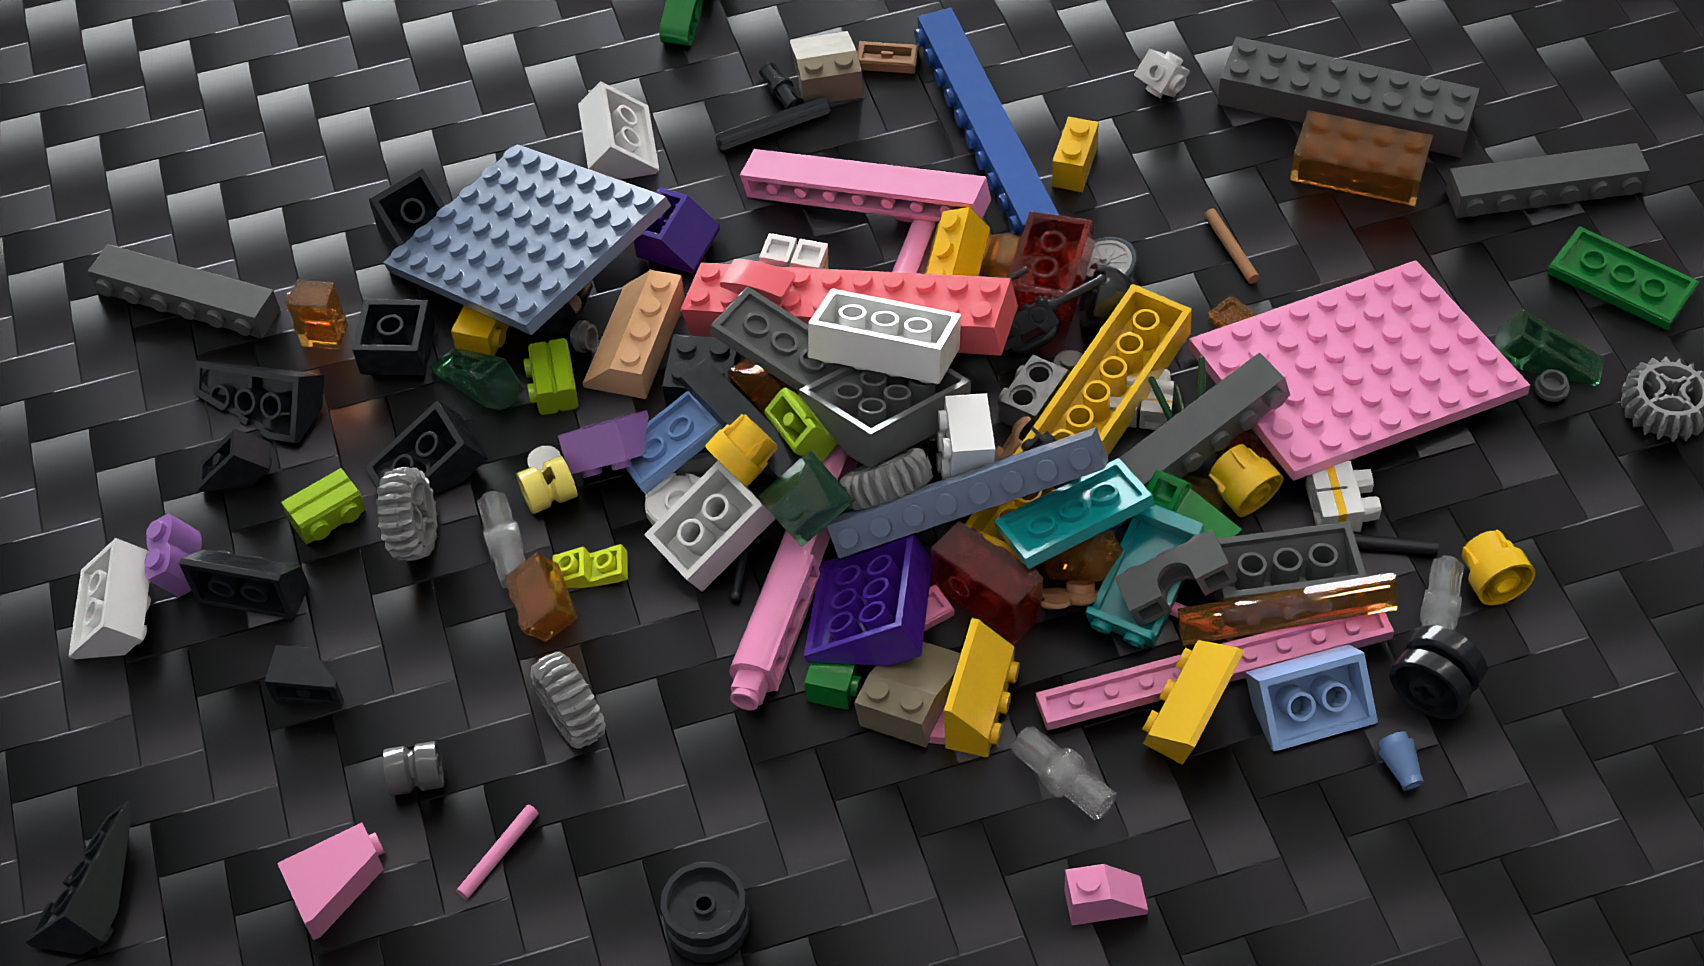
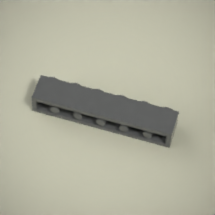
[1446,143,1650,218]
[88,244,281,338]
[1119,352,1291,489]

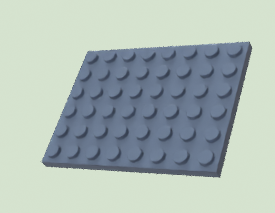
[383,144,671,335]

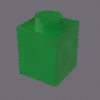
[804,662,862,710]

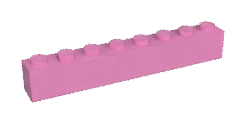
[740,149,991,222]

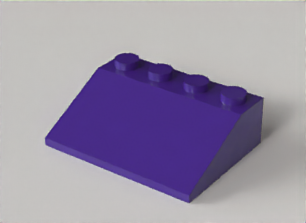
[804,533,933,666]

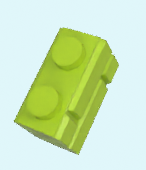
[523,338,579,415]
[764,387,838,464]
[281,468,366,545]

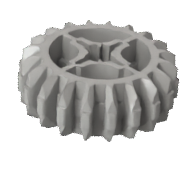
[1621,356,1704,442]
[840,448,933,510]
[376,467,438,561]
[530,652,606,749]

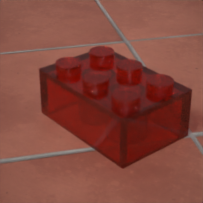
[1009,211,1095,321]
[931,521,1043,645]

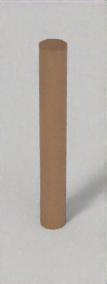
[1204,208,1260,284]

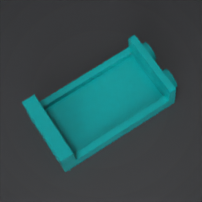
[1085,505,1205,648]

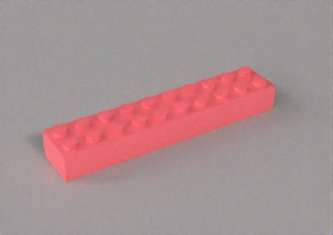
[680,263,1018,356]

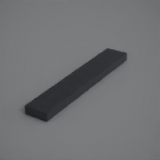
[680,359,838,517]

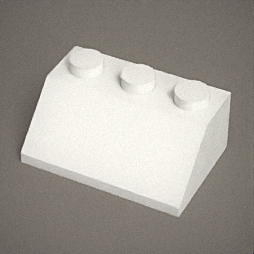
[578,81,659,180]
[68,538,151,659]

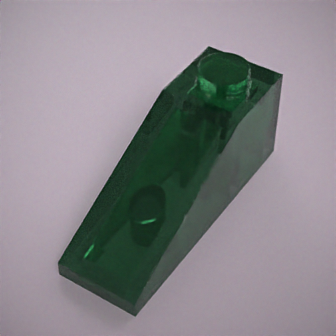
[1494,309,1604,386]
[429,347,524,410]

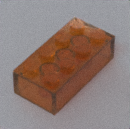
[1290,110,1433,206]

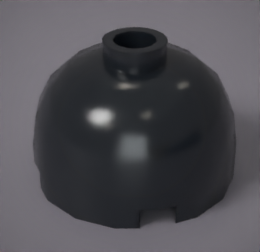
[1079,263,1131,330]

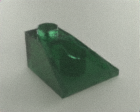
[758,450,855,547]

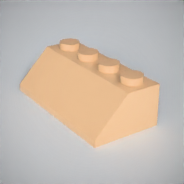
[583,270,685,399]

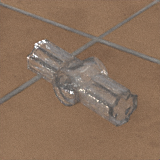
[477,491,531,591]
[1419,555,1464,630]
[1011,726,1117,820]

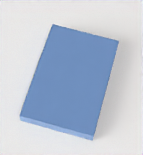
[625,391,724,494]

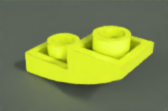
[552,544,628,588]

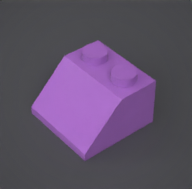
[558,410,649,478]

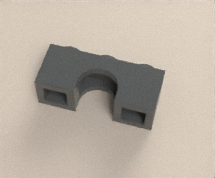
[1114,530,1238,627]

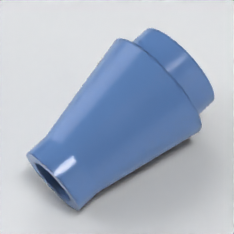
[1378,731,1424,791]

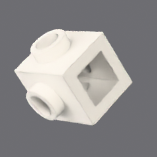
[1134,48,1190,98]

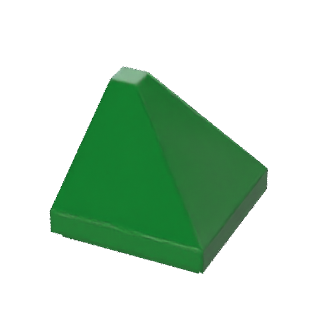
[1147,469,1192,513]

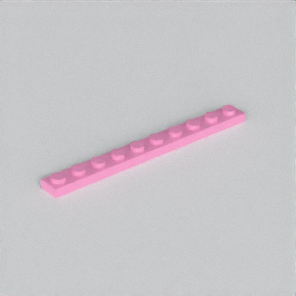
[1036,602,1394,731]

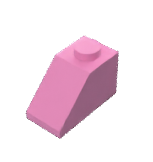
[1064,864,1148,925]

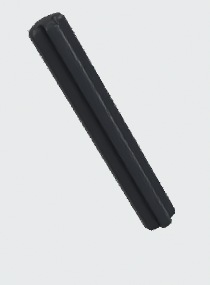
[715,97,830,151]

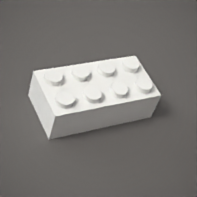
[808,289,961,384]

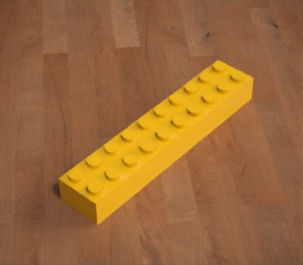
[962,284,1192,581]

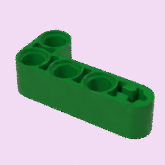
[659,0,703,46]

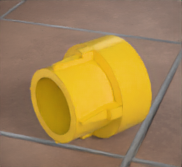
[705,414,778,487]
[1208,444,1283,517]
[1461,530,1536,605]

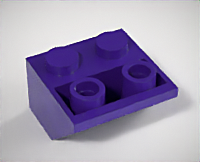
[634,187,720,274]

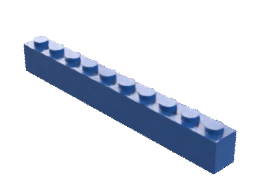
[914,8,1059,246]

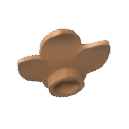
[994,417,1032,462]
[1031,580,1098,610]

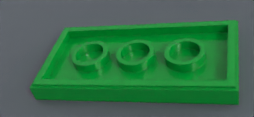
[1547,226,1700,330]

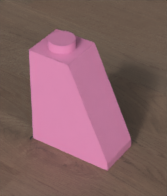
[277,823,385,940]

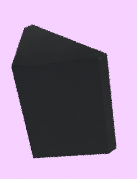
[369,168,445,248]

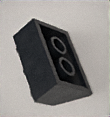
[179,549,309,620]

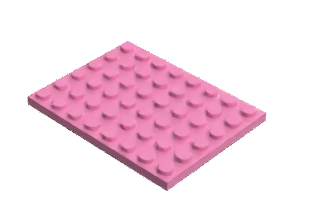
[1188,260,1530,481]

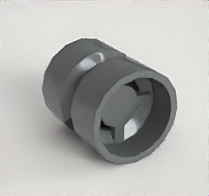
[383,741,444,796]

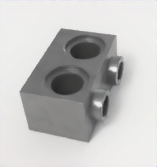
[997,355,1068,433]

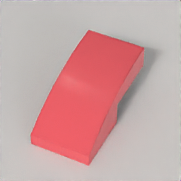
[720,259,796,305]

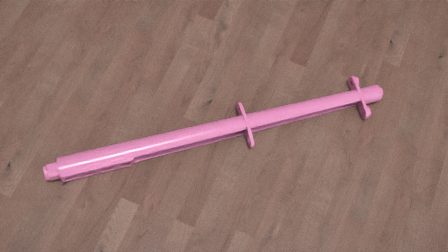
[729,216,939,710]

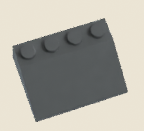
[799,365,971,468]

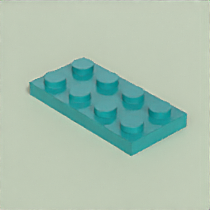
[994,458,1155,569]

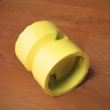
[516,456,578,514]

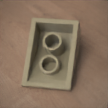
[789,31,863,103]
[854,642,961,747]

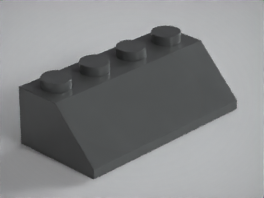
[1214,521,1368,622]

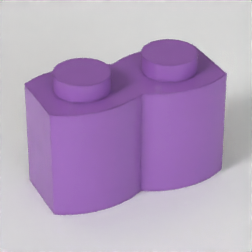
[145,513,202,597]

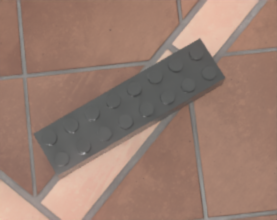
[1218,36,1480,158]

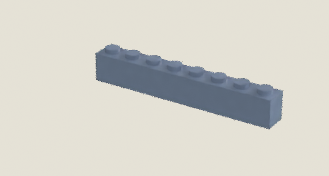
[827,427,1109,558]

